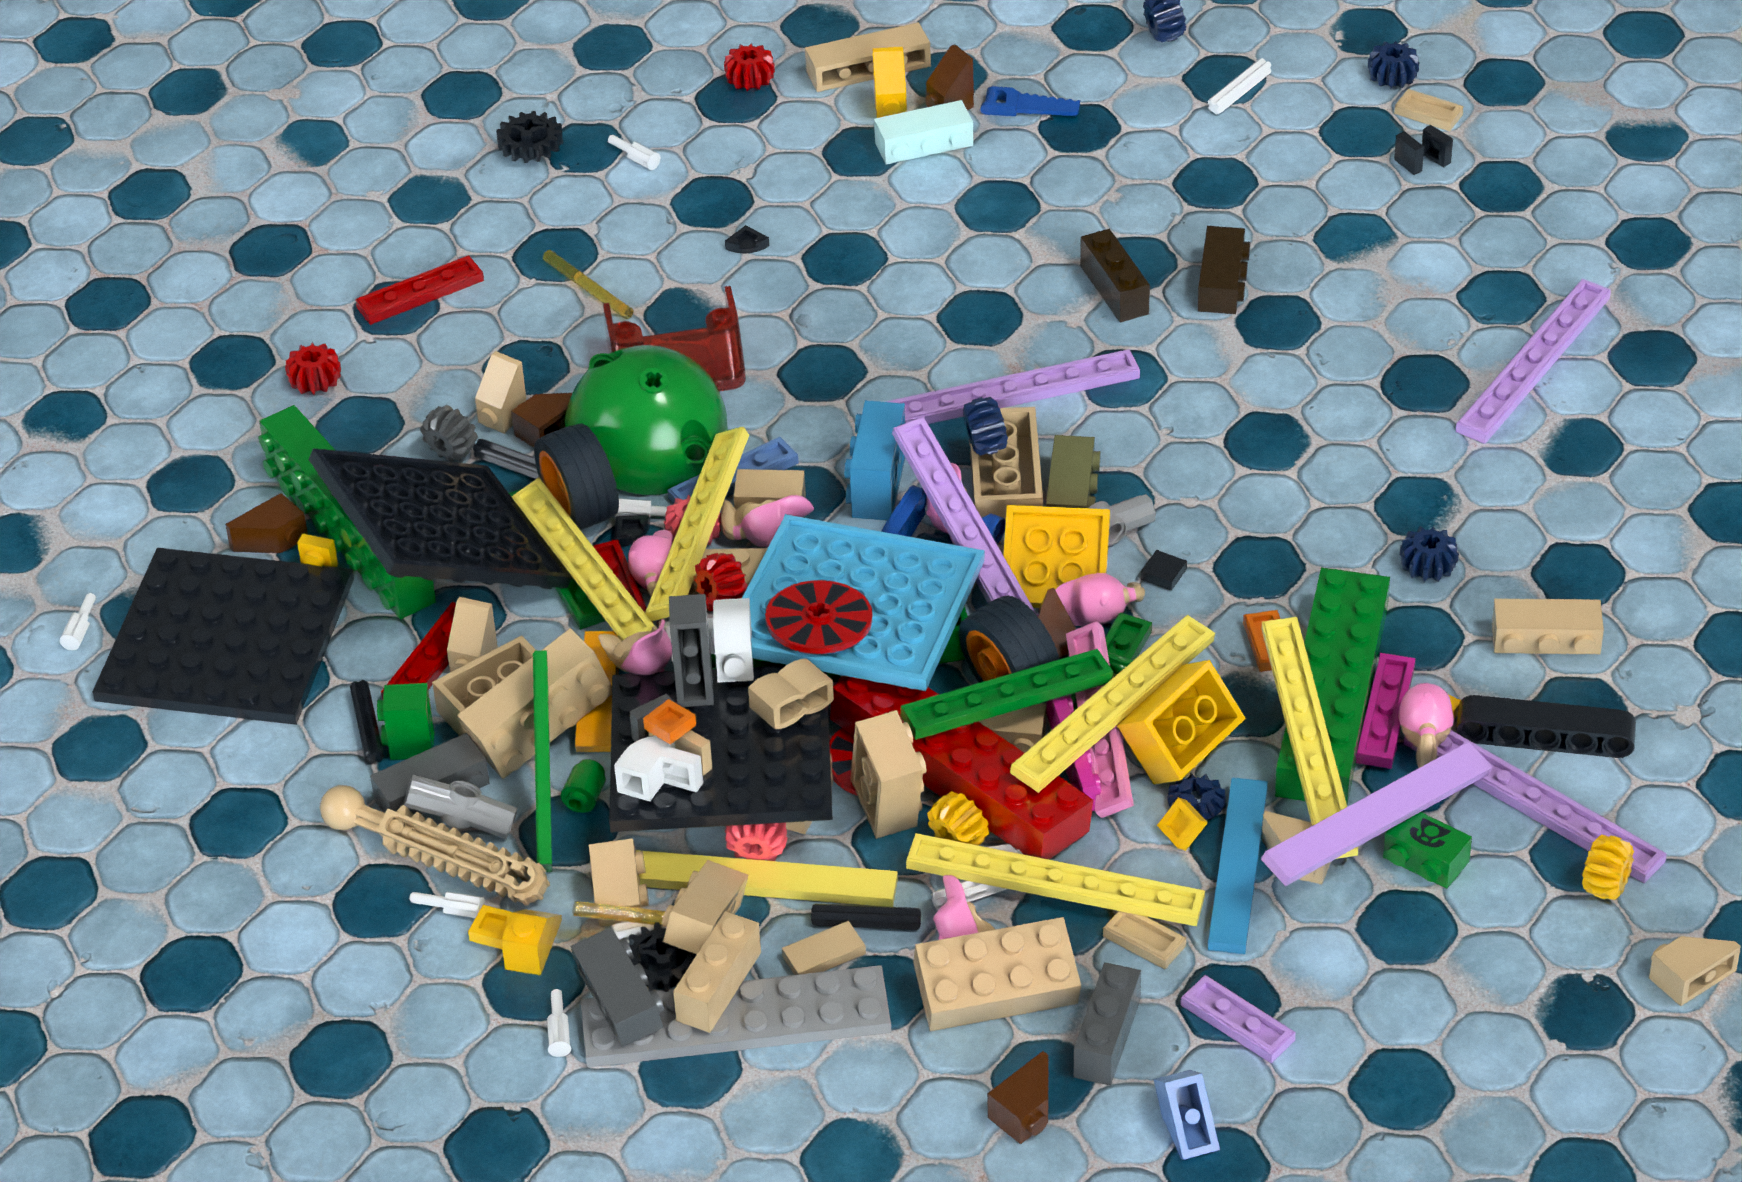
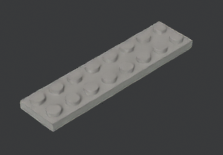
[581,965,891,1068]

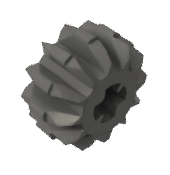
[420,405,478,462]

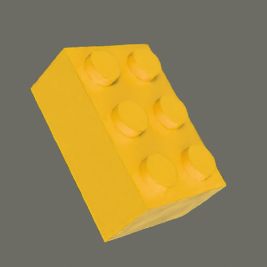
[1117,660,1246,785]

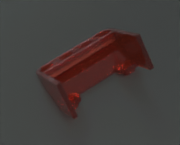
[603,286,746,392]

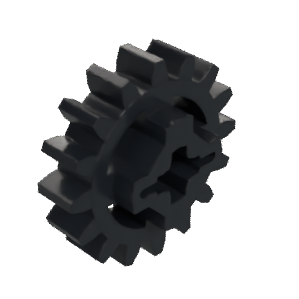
[496,111,563,163]
[629,922,697,992]

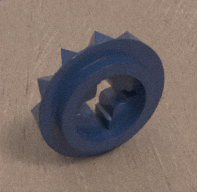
[1167,773,1226,820]

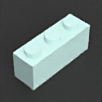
[874,100,973,164]

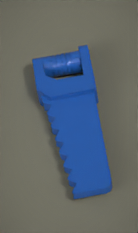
[980,86,1080,116]

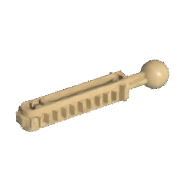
[319,785,550,906]

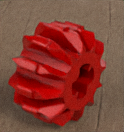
[724,43,775,91]
[285,342,341,395]
[693,553,748,611]

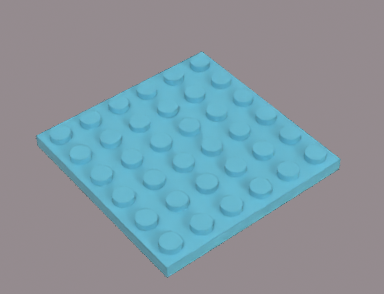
[742,514,985,691]

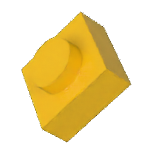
[297,534,338,567]
[1157,797,1208,851]
[468,905,512,949]

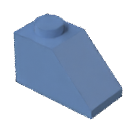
[1153,1070,1220,1160]

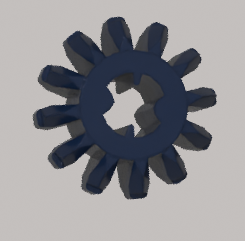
[1143,0,1186,43]
[1367,41,1420,89]
[963,397,1008,456]
[1399,525,1459,583]

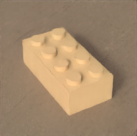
[969,407,1043,520]
[457,628,612,779]
[913,917,1081,1031]

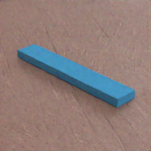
[1208,778,1268,954]

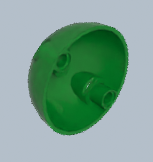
[565,345,728,495]

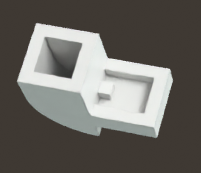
[713,598,754,682]
[614,736,703,801]

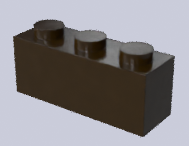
[1198,226,1251,314]
[1080,228,1150,323]

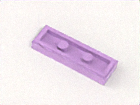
[1181,975,1296,1063]

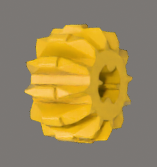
[927,791,989,846]
[1582,834,1634,900]

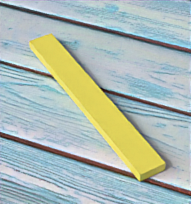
[645,427,749,622]
[512,478,655,641]
[1010,615,1215,793]
[1261,617,1358,859]
[906,833,1205,927]
[636,850,898,907]

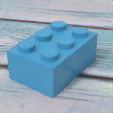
[844,400,906,521]

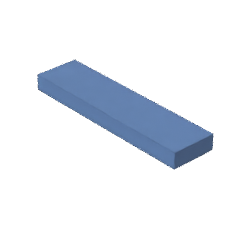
[668,437,799,503]

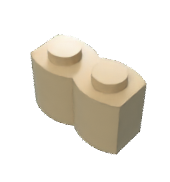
[748,659,834,729]

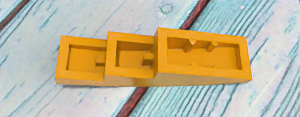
[575,631,619,752]

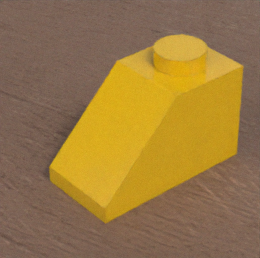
[872,46,907,118]
[501,909,562,975]

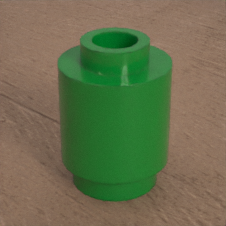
[561,759,606,813]

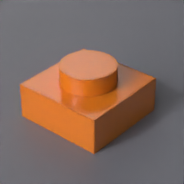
[643,699,696,745]

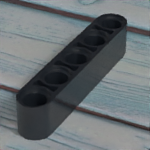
[1456,695,1636,758]

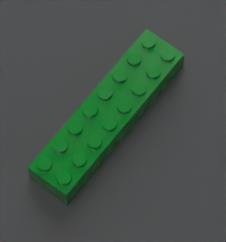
[258,405,436,620]
[1275,567,1390,805]

